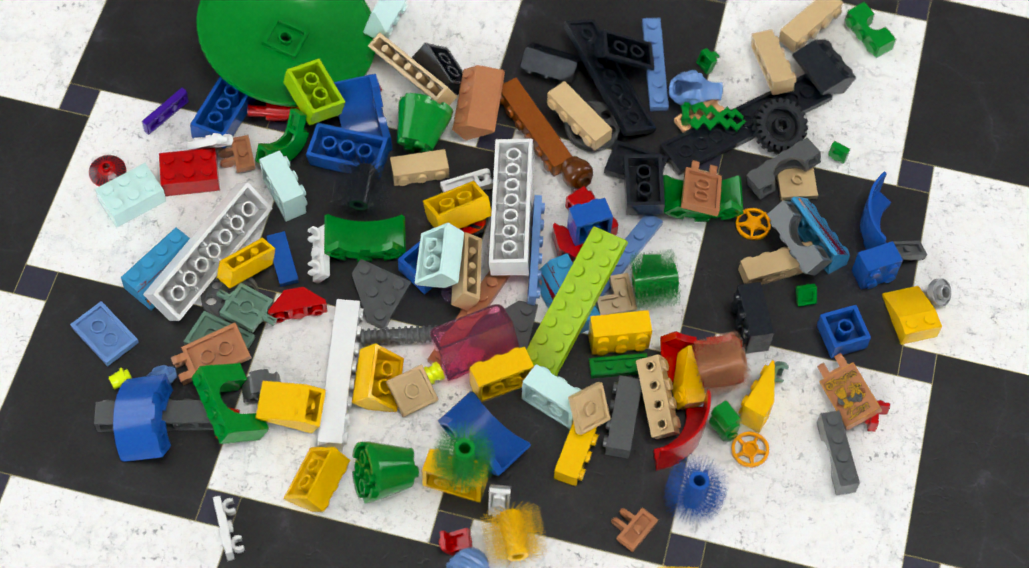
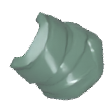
[775,361,789,383]

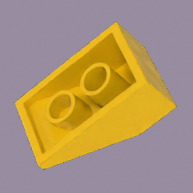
[882,286,942,345]

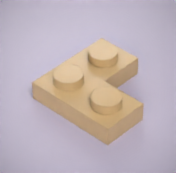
[596,273,637,315]

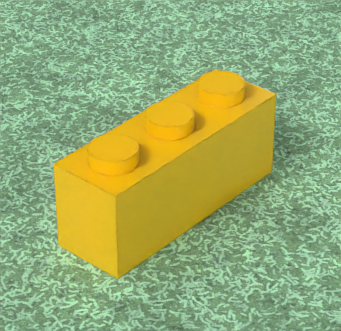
[217,238,275,288]
[553,421,599,486]

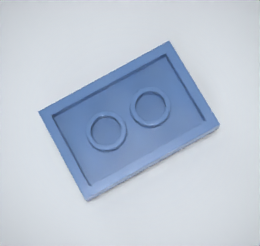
[70,301,139,367]

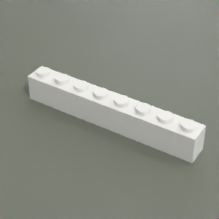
[318,299,364,451]

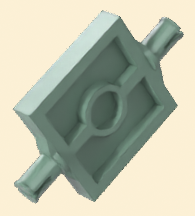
[216,282,277,333]

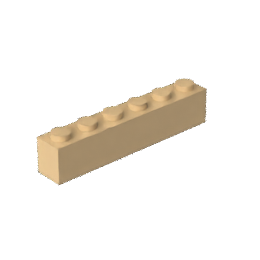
[368,32,457,106]

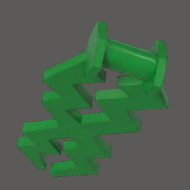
[681,102,746,131]

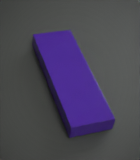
[142,88,189,135]

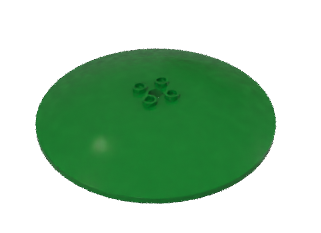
[196,0,375,107]

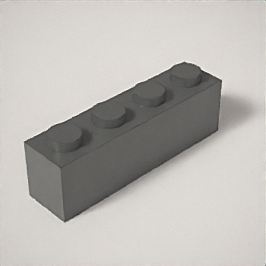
[602,375,641,459]

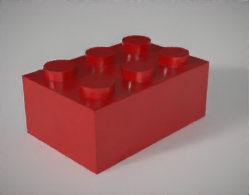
[159,147,220,196]

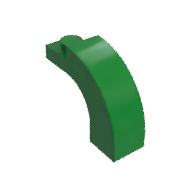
[255,109,309,164]

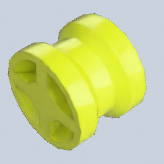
[424,361,445,384]

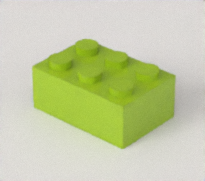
[283,59,345,125]

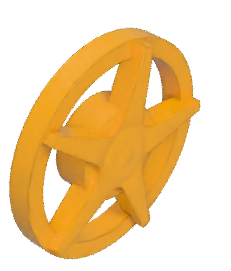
[736,208,771,240]
[731,432,769,468]

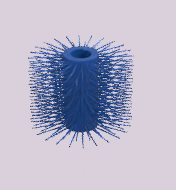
[663,454,730,526]

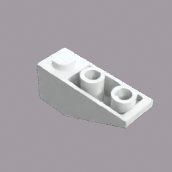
[488,485,511,518]

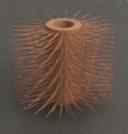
[692,332,752,396]

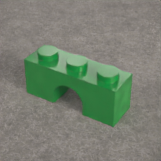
[844,2,896,58]

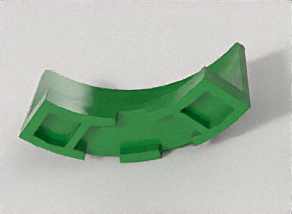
[663,174,744,222]
[324,214,406,262]

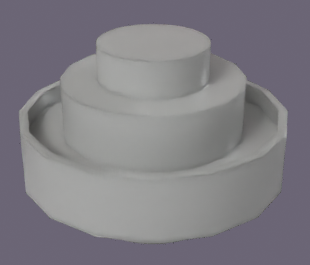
[927,278,951,306]

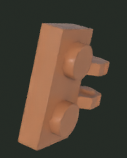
[218,135,256,173]
[611,508,658,552]

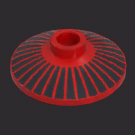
[89,155,126,187]

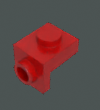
[864,400,890,432]
[439,528,473,556]

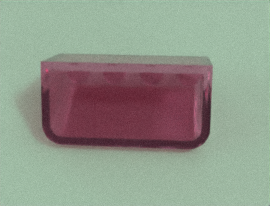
[430,304,520,381]

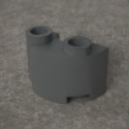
[241,369,281,403]

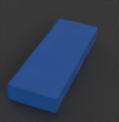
[266,231,299,287]

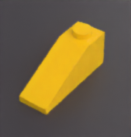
[672,345,706,410]

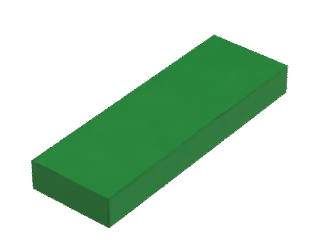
[589,353,647,379]

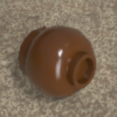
[560,156,594,190]

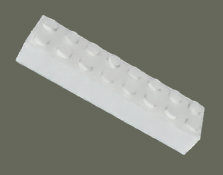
[489,139,534,276]
[143,182,272,321]

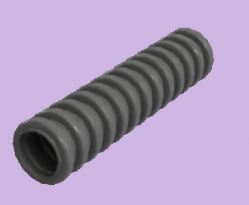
[360,325,439,346]

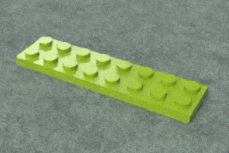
[526,226,628,376]

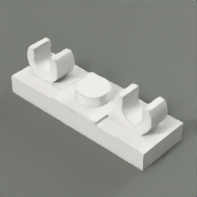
[308,225,330,284]
[213,496,245,561]

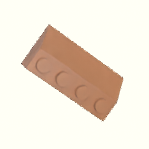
[452,65,505,141]

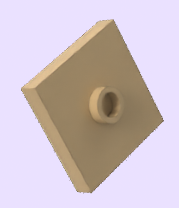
[777,168,818,201]
[386,364,439,417]
[568,382,611,435]

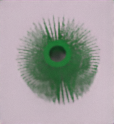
[630,249,681,311]
[432,420,496,495]

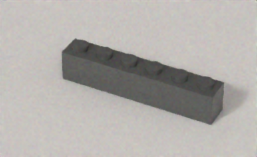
[94,398,214,432]

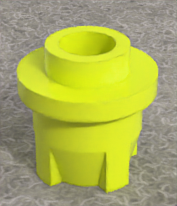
[108,367,132,390]

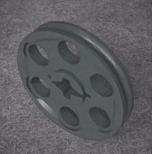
[565,101,620,151]
[201,276,259,324]

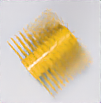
[480,501,549,567]

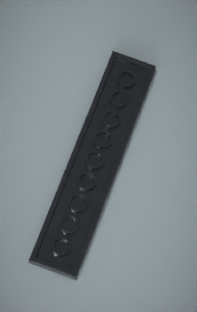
[660,74,833,175]

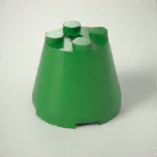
[397,93,453,153]
[352,441,419,503]

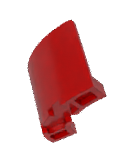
[660,331,744,388]
[653,390,711,470]

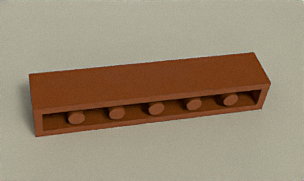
[500,78,572,176]

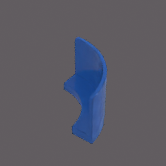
[334,74,393,151]
[860,171,891,250]
[113,374,173,462]
[438,391,531,476]

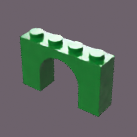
[191,363,269,444]

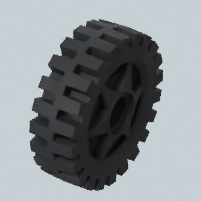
[752,98,808,154]

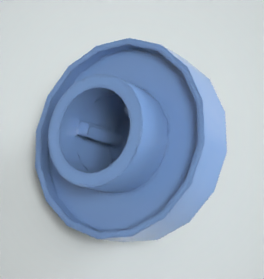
[147,365,177,384]

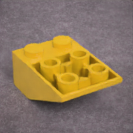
[738,360,775,433]
[255,381,326,434]

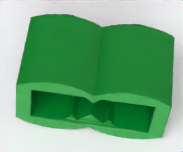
[709,400,742,442]

